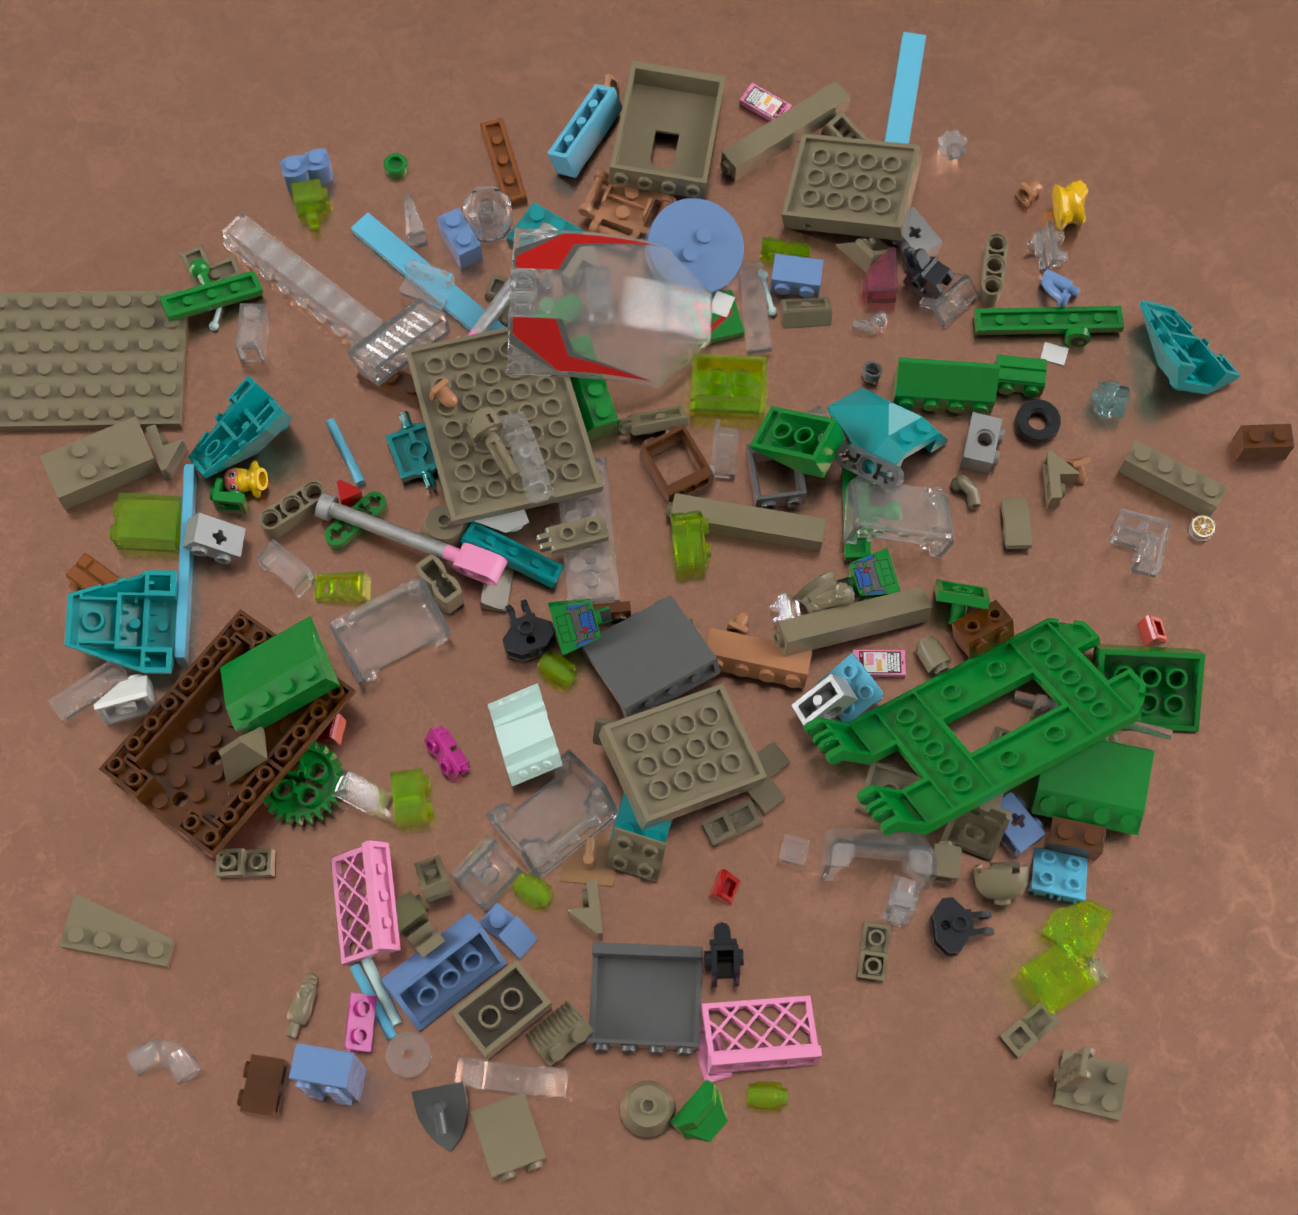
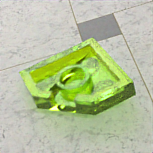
[1040,899,1114,961]

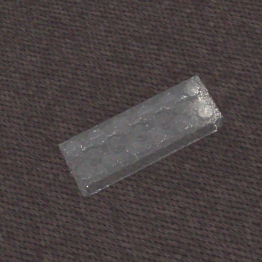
[559,457,620,604]

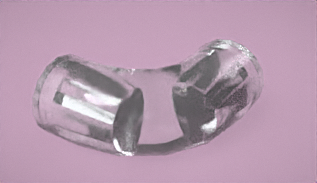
[125,1039,202,1085]

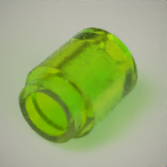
[537,651,577,687]
[511,871,553,909]
[748,1081,788,1111]

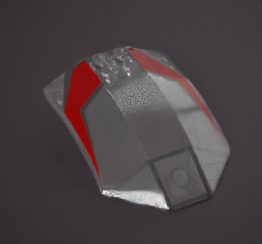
[507,228,712,388]

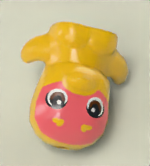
[224,461,268,498]

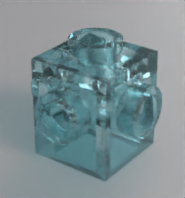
[1090,380,1130,418]

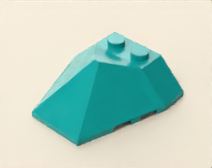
[1139,300,1241,394]
[188,375,293,478]
[827,387,948,477]
[64,570,178,674]

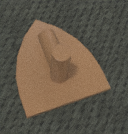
[560,823,615,887]

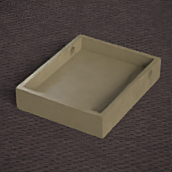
[781,133,922,241]
[599,683,767,831]

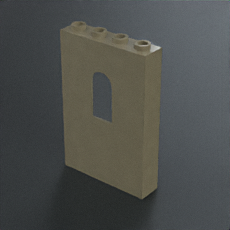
[608,60,726,199]

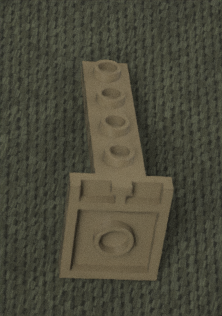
[941,726,1013,861]
[1052,1046,1130,1122]

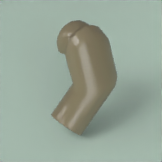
[951,475,981,509]

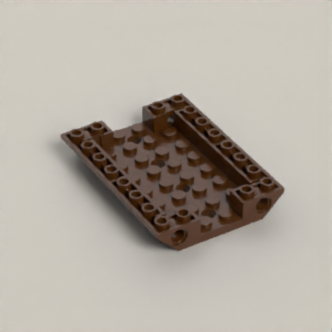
[99,609,356,858]

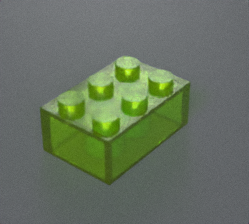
[690,353,768,415]

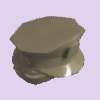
[792,571,855,614]

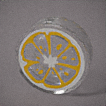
[1189,514,1216,541]

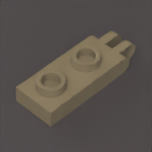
[619,405,688,435]
[536,514,609,554]

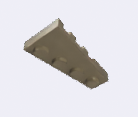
[60,893,176,968]

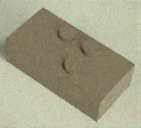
[40,416,160,510]

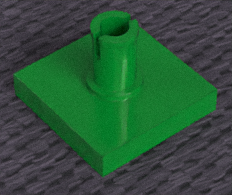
[934,579,990,624]

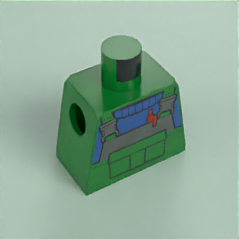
[836,548,901,602]
[548,598,613,655]

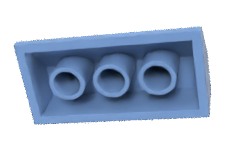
[381,913,507,1031]

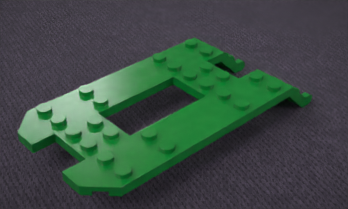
[804,618,1147,836]

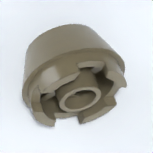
[421,505,471,549]
[620,1080,676,1138]

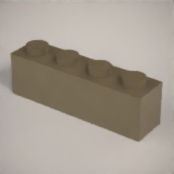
[1118,440,1227,518]

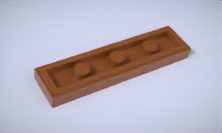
[480,118,528,207]

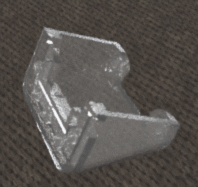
[843,476,955,557]
[326,576,452,684]
[486,749,618,877]
[820,826,937,889]

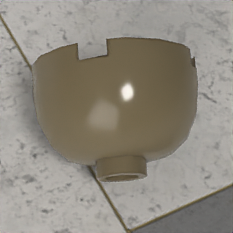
[974,862,1028,905]

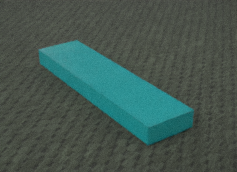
[460,521,564,588]

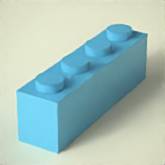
[547,84,623,178]

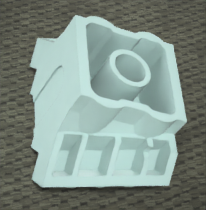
[487,683,563,786]

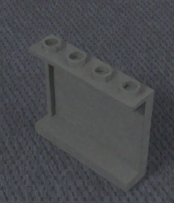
[581,595,720,718]
[587,942,703,1055]

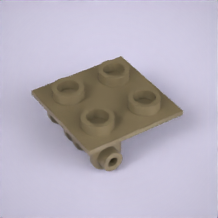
[606,827,667,882]

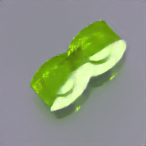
[390,768,434,828]

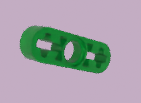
[324,491,387,550]

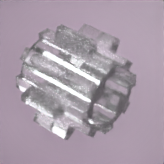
[937,130,968,161]

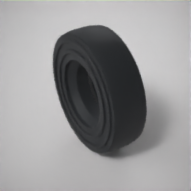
[1015,399,1061,444]

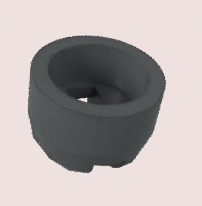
[862,361,883,383]

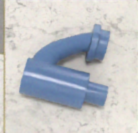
[1039,269,1080,308]

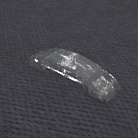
[499,411,555,505]
[454,1056,569,1098]

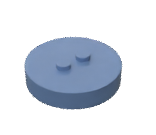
[644,198,744,299]

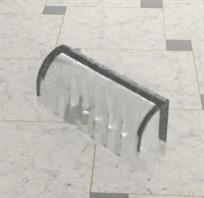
[347,298,450,386]

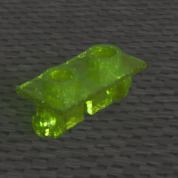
[760,236,811,261]

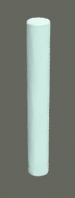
[360,957,403,1027]

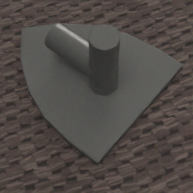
[412,1081,468,1152]

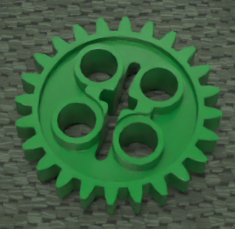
[262,741,346,826]

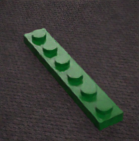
[974,306,1124,335]

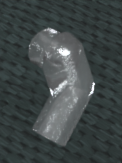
[852,311,888,334]

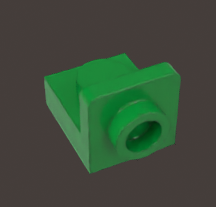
[210,478,248,513]

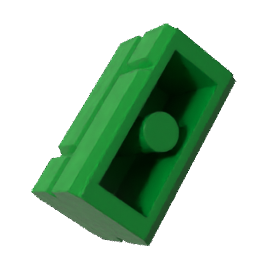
[994,354,1047,397]

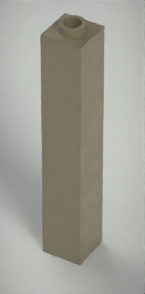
[720,81,851,181]
[666,493,826,552]
[773,586,932,657]

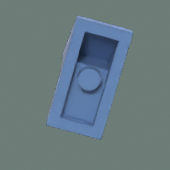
[479,903,538,960]

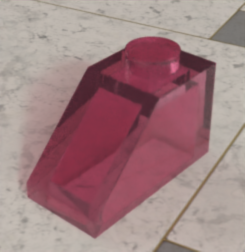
[861,247,898,303]

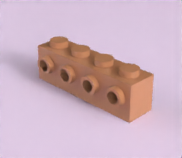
[706,628,812,689]

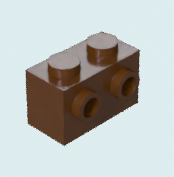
[952,600,1014,659]

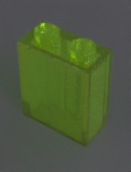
[109,493,182,553]

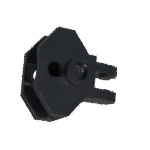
[902,247,955,299]
[502,599,556,662]
[929,897,994,957]
[704,922,744,988]

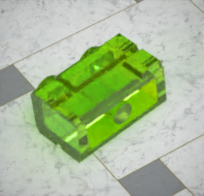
[670,510,711,570]

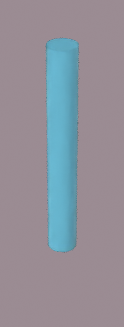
[326,418,365,486]
[350,963,398,1041]

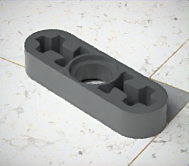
[836,444,904,489]

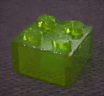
[1019,937,1102,1016]

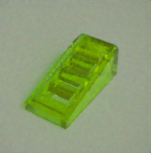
[314,571,371,601]

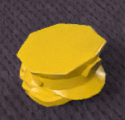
[1052,180,1089,230]

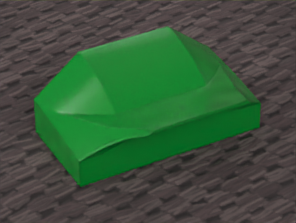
[670,1079,728,1142]

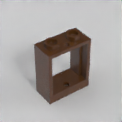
[640,425,714,504]

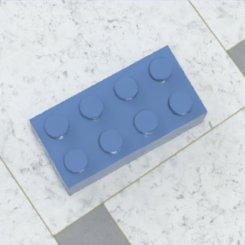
[289,1043,367,1106]

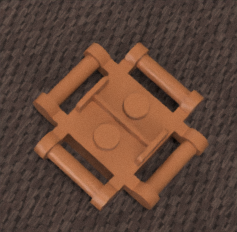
[578,170,677,250]

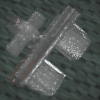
[1027,221,1068,271]

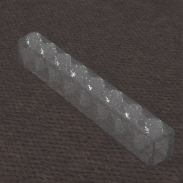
[221,212,389,355]

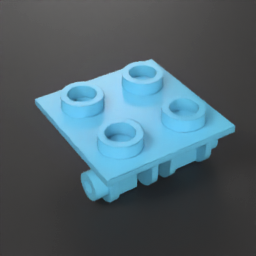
[815,653,884,723]
[1028,847,1088,904]

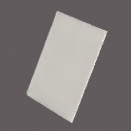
[709,291,735,318]
[1040,342,1069,365]

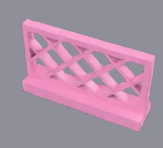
[331,840,401,965]
[701,995,822,1074]

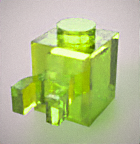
[291,179,329,228]

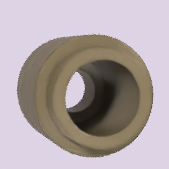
[915,635,952,676]

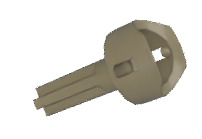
[466,407,520,480]

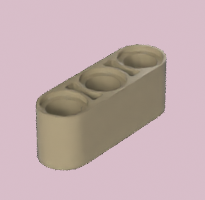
[978,233,1008,306]
[258,481,326,539]

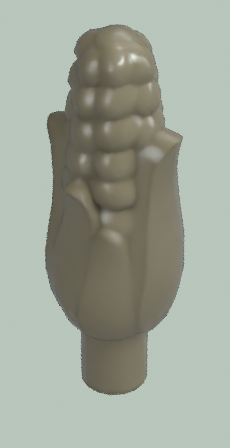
[285,973,317,1038]

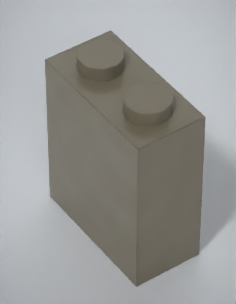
[470,1092,547,1182]

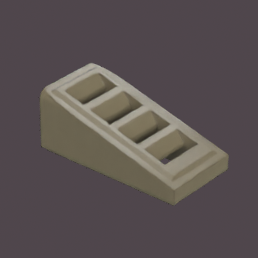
[821,111,869,140]

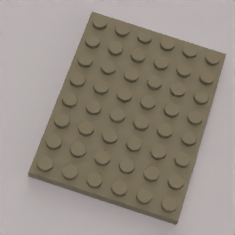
[0,290,188,431]
[405,326,603,526]

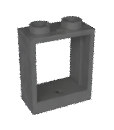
[746,444,807,510]

